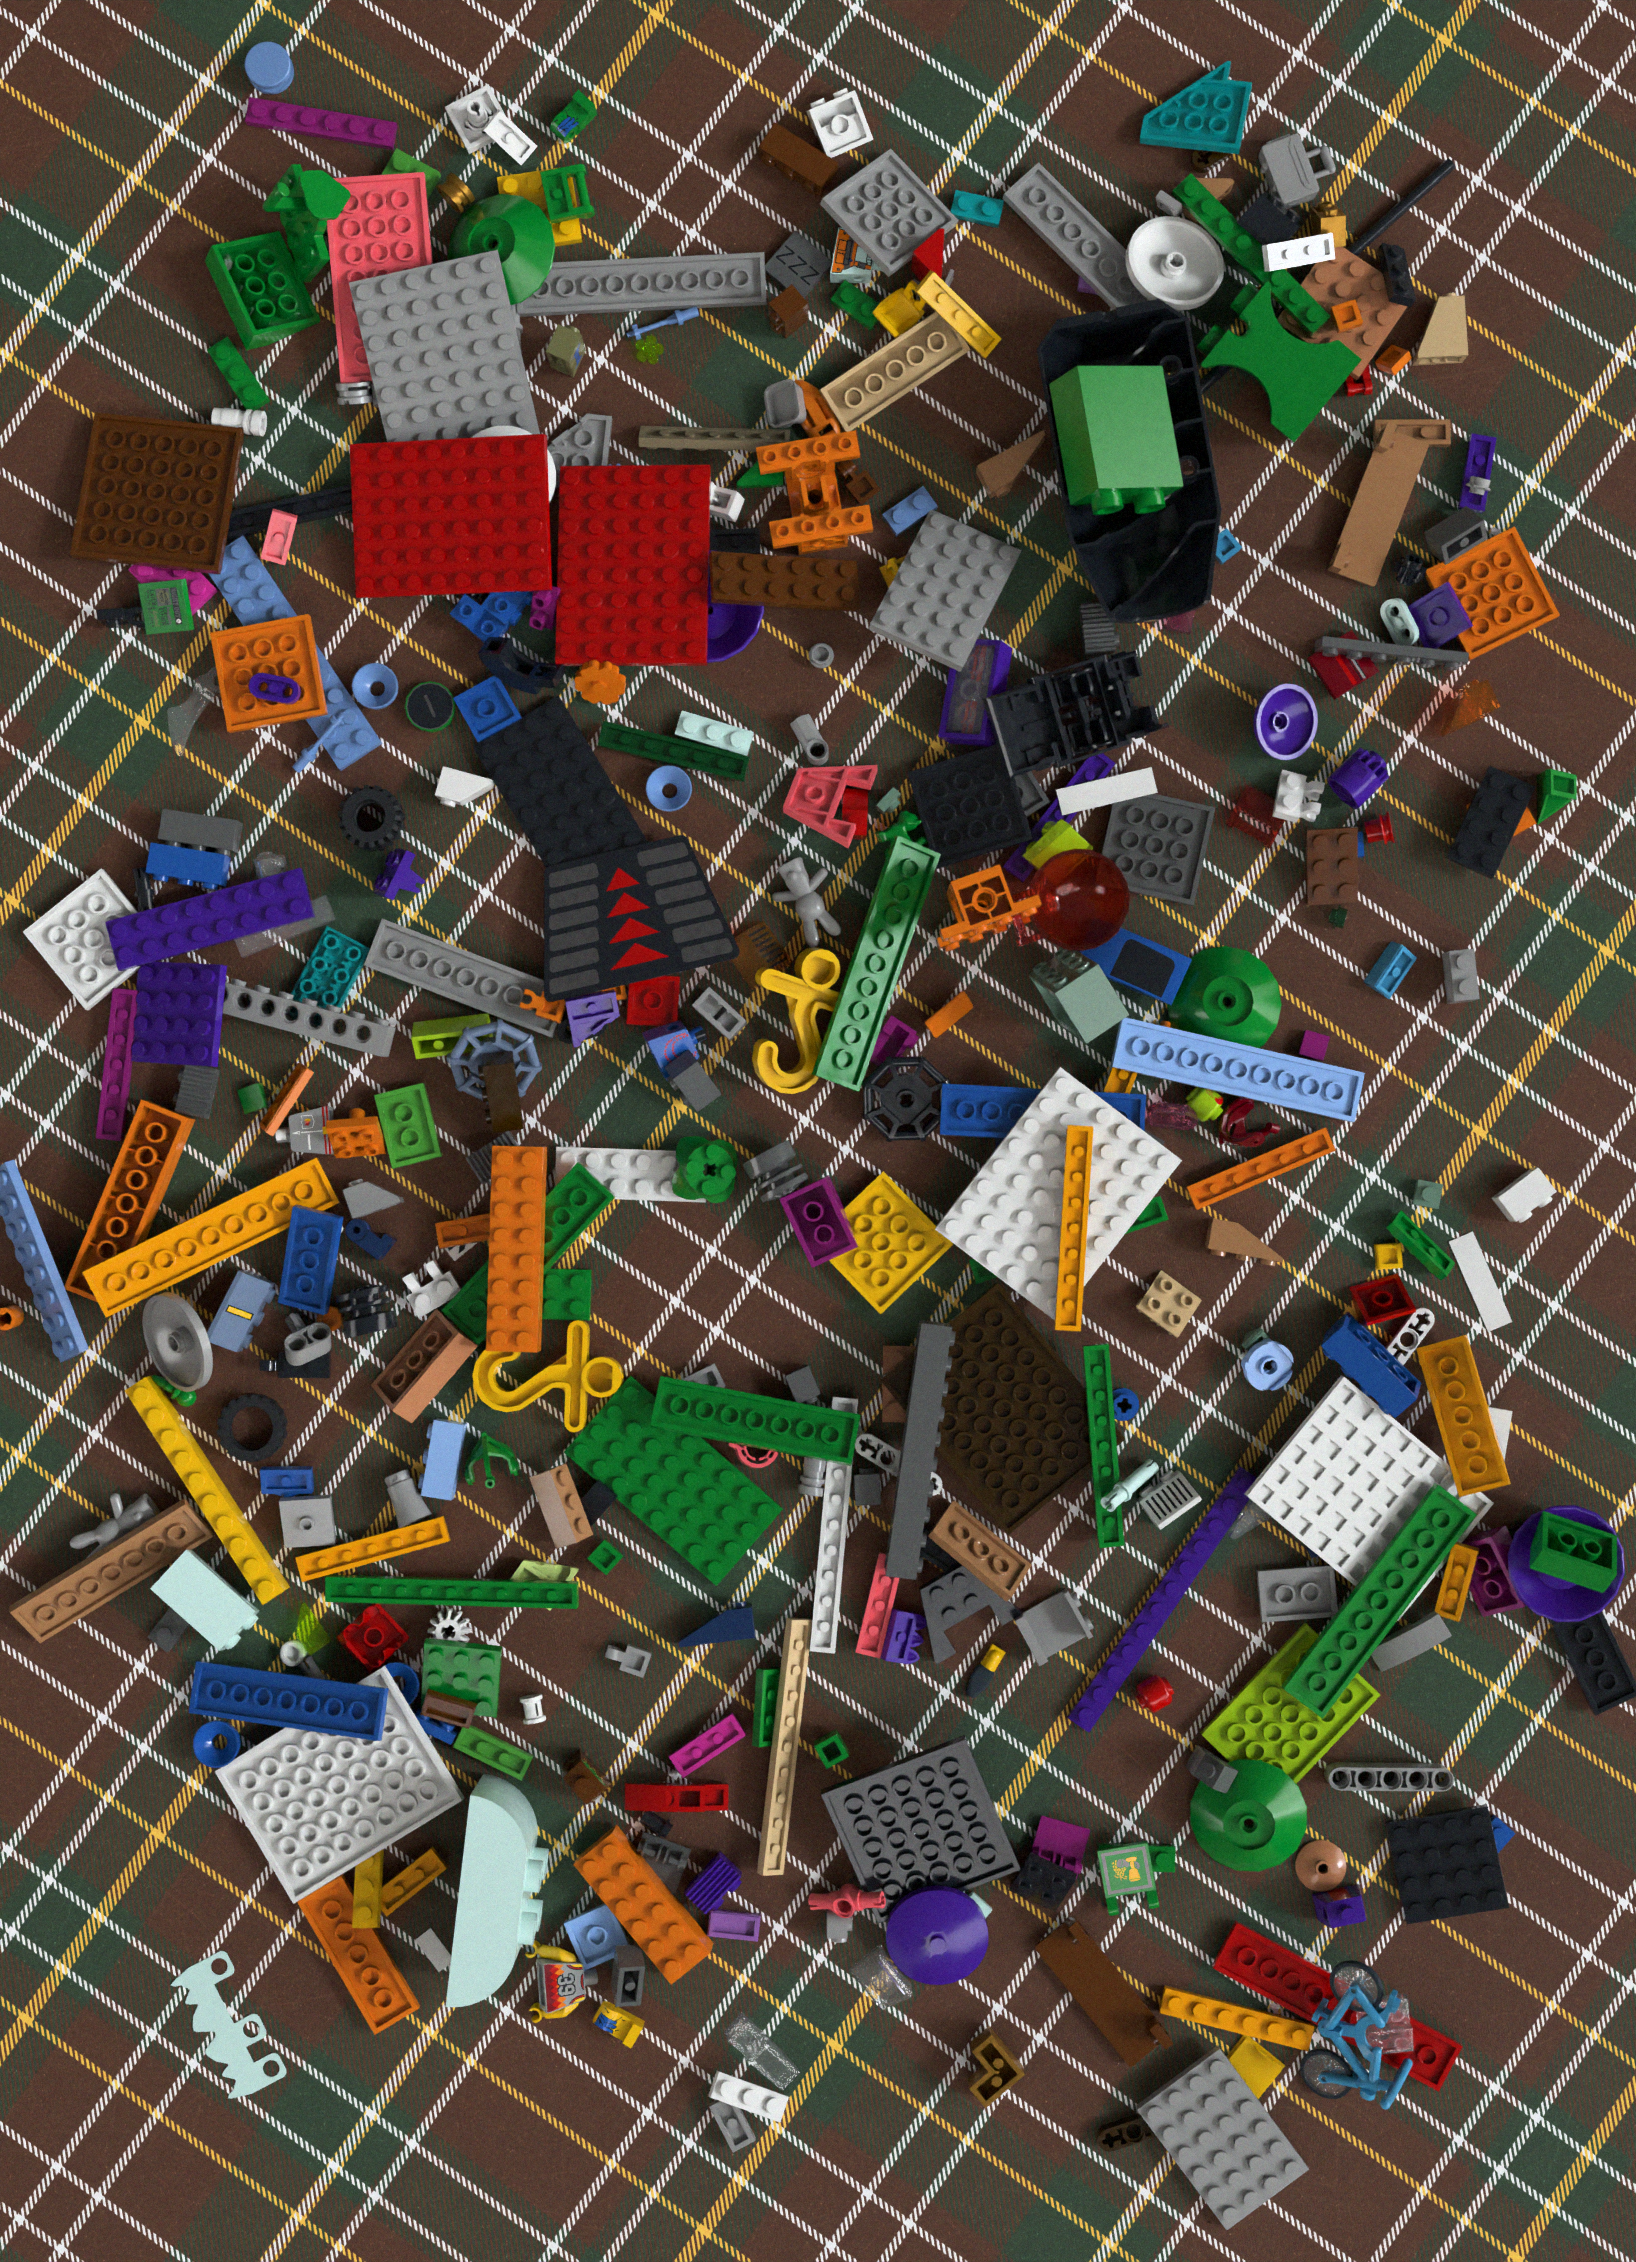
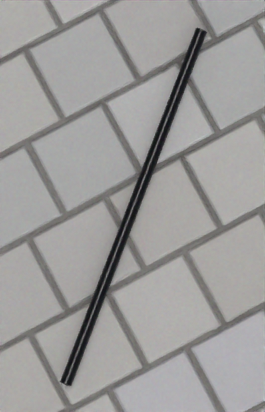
[1199,159,1455,394]

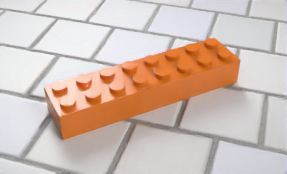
[64,1099,195,1302]
[486,1146,547,1353]

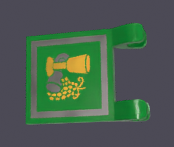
[1097,1840,1159,1916]

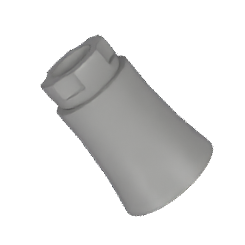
[384,1469,432,1528]

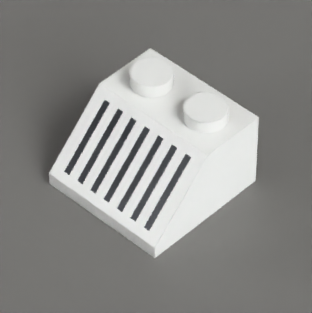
[1136,1470,1202,1530]

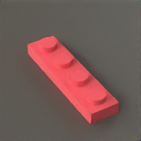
[855,1552,899,1658]

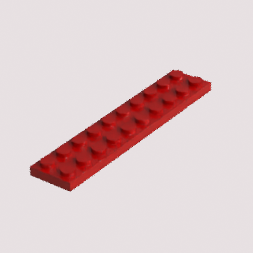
[1211,1920,1463,2092]

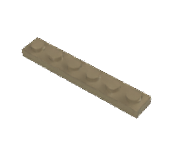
[639,426,790,452]

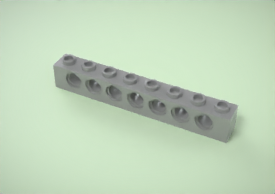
[223,978,396,1057]

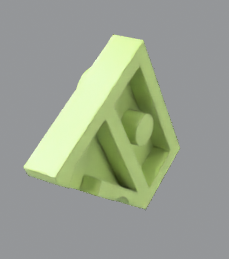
[511,1559,579,1611]

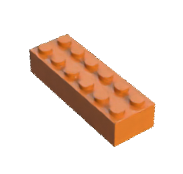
[573,1825,714,1985]

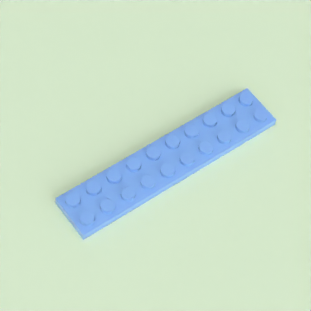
[1110,1018,1365,1122]

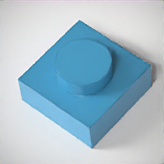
[1216,528,1242,565]

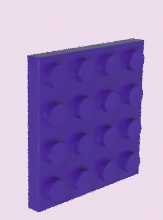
[131,962,227,1067]

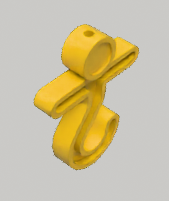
[752,947,840,1094]
[472,1320,624,1432]

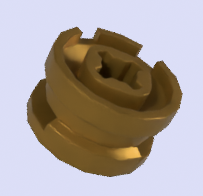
[436,172,475,214]

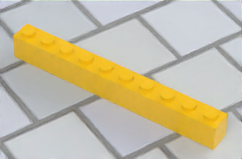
[125,1375,290,1605]

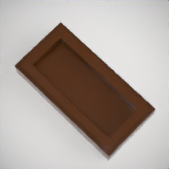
[420,1689,477,1729]

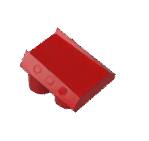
[336,1603,410,1674]

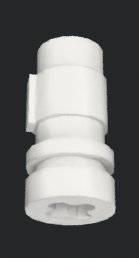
[211,407,267,436]

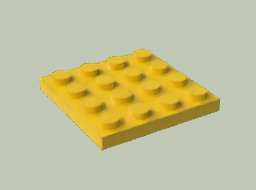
[829,1171,953,1314]

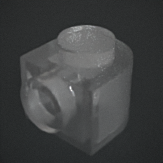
[253,851,287,879]

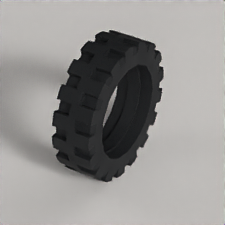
[217,1393,288,1462]

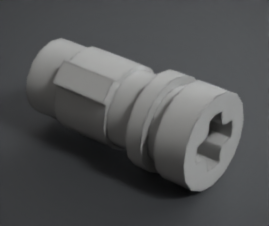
[798,1457,826,1497]

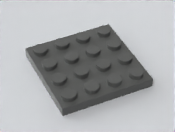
[1094,794,1215,906]

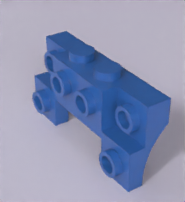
[450,566,553,643]

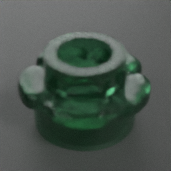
[1328,905,1348,929]

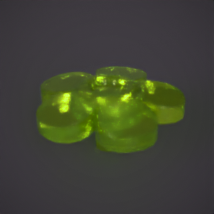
[635,335,664,364]

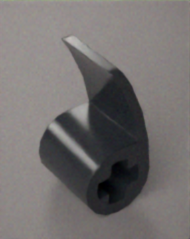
[580,1480,618,1527]

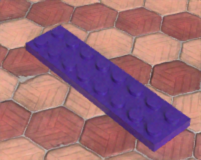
[105,868,315,971]

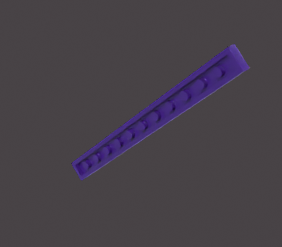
[1067,1466,1257,1733]

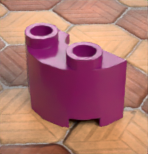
[870,1015,919,1074]

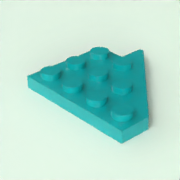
[1140,61,1252,154]

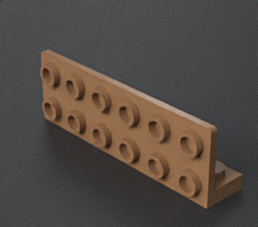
[1327,422,1429,587]

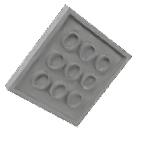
[820,149,959,277]

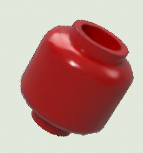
[1135,1674,1174,1713]

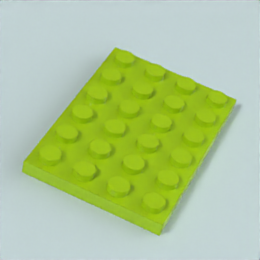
[1200,1623,1380,1784]

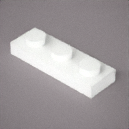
[1262,233,1335,272]
[708,2071,789,2122]

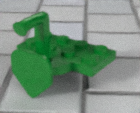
[262,164,351,283]

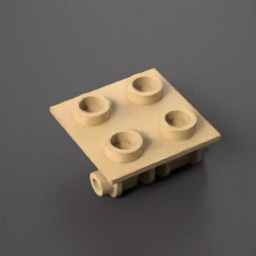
[1136,1270,1202,1338]

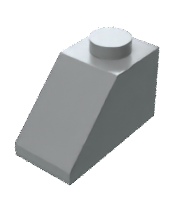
[343,1179,404,1219]

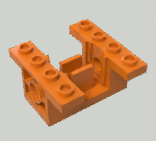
[756,430,873,555]
[936,864,1042,952]

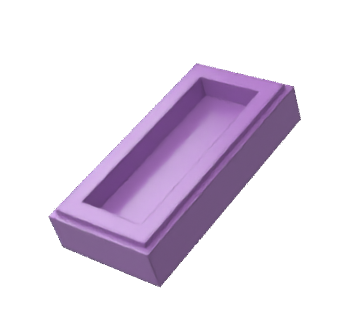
[707,1909,761,1942]

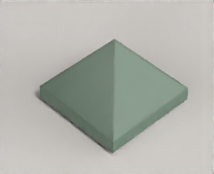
[1242,1327,1270,1352]

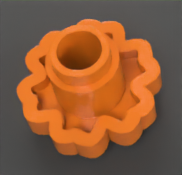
[574,660,626,705]

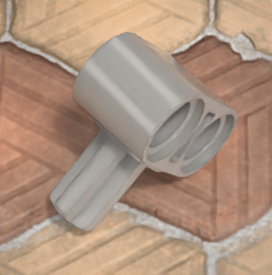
[284,1313,332,1366]

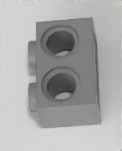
[692,987,747,1041]

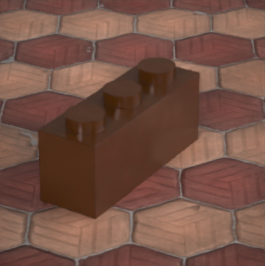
[758,122,838,197]

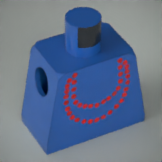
[642,1021,707,1081]

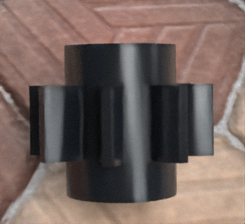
[1392,554,1427,586]

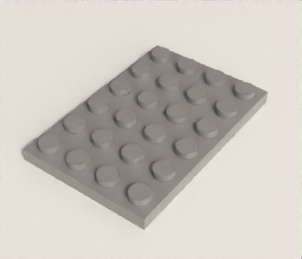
[869,510,1022,672]
[1136,2045,1309,2230]

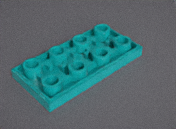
[290,926,370,1027]

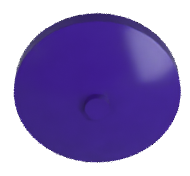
[886,1886,988,1985]

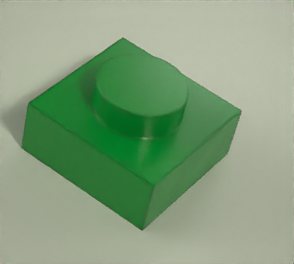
[587,1539,624,1575]

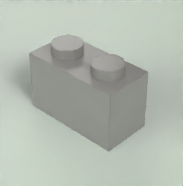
[1442,949,1480,1004]

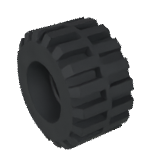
[337,785,405,852]

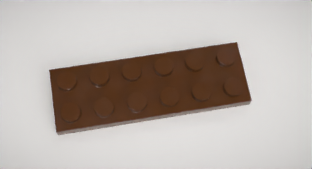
[709,551,860,612]

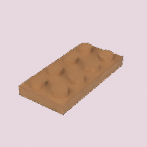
[928,1500,1031,1602]

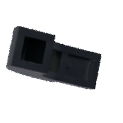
[478,637,566,694]

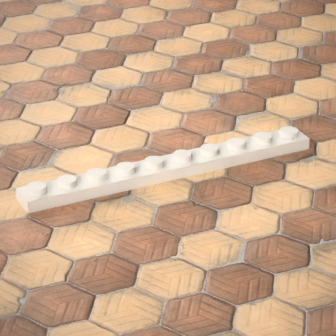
[810,1396,858,1654]

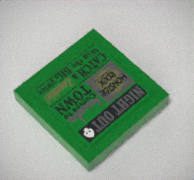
[138,579,194,635]

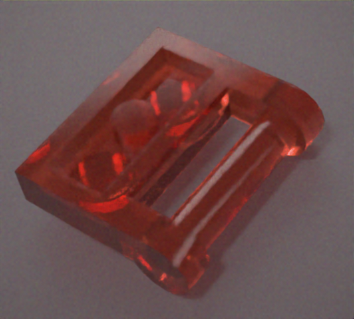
[1225,785,1285,849]

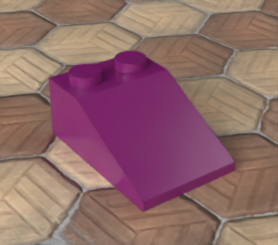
[779,1175,858,1268]

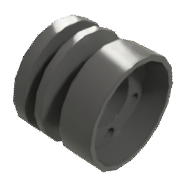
[743,1140,809,1203]

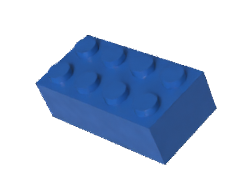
[1321,1312,1421,1418]

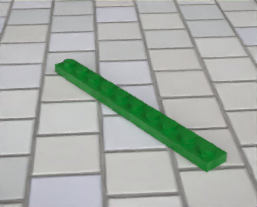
[325,1575,579,1609]

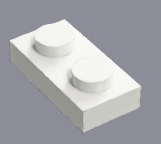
[483,109,537,165]

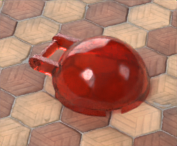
[1011,849,1130,951]

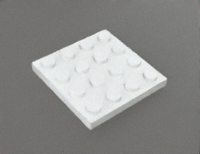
[23,868,141,1010]

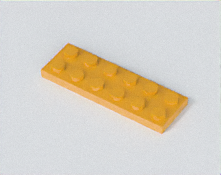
[1416,1335,1511,1497]

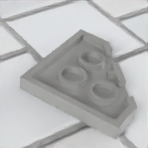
[547,414,613,488]

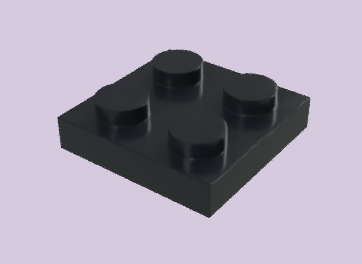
[1009,1852,1077,1912]

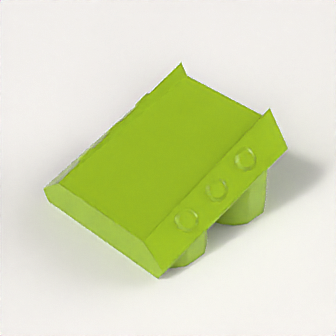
[1023,819,1093,886]

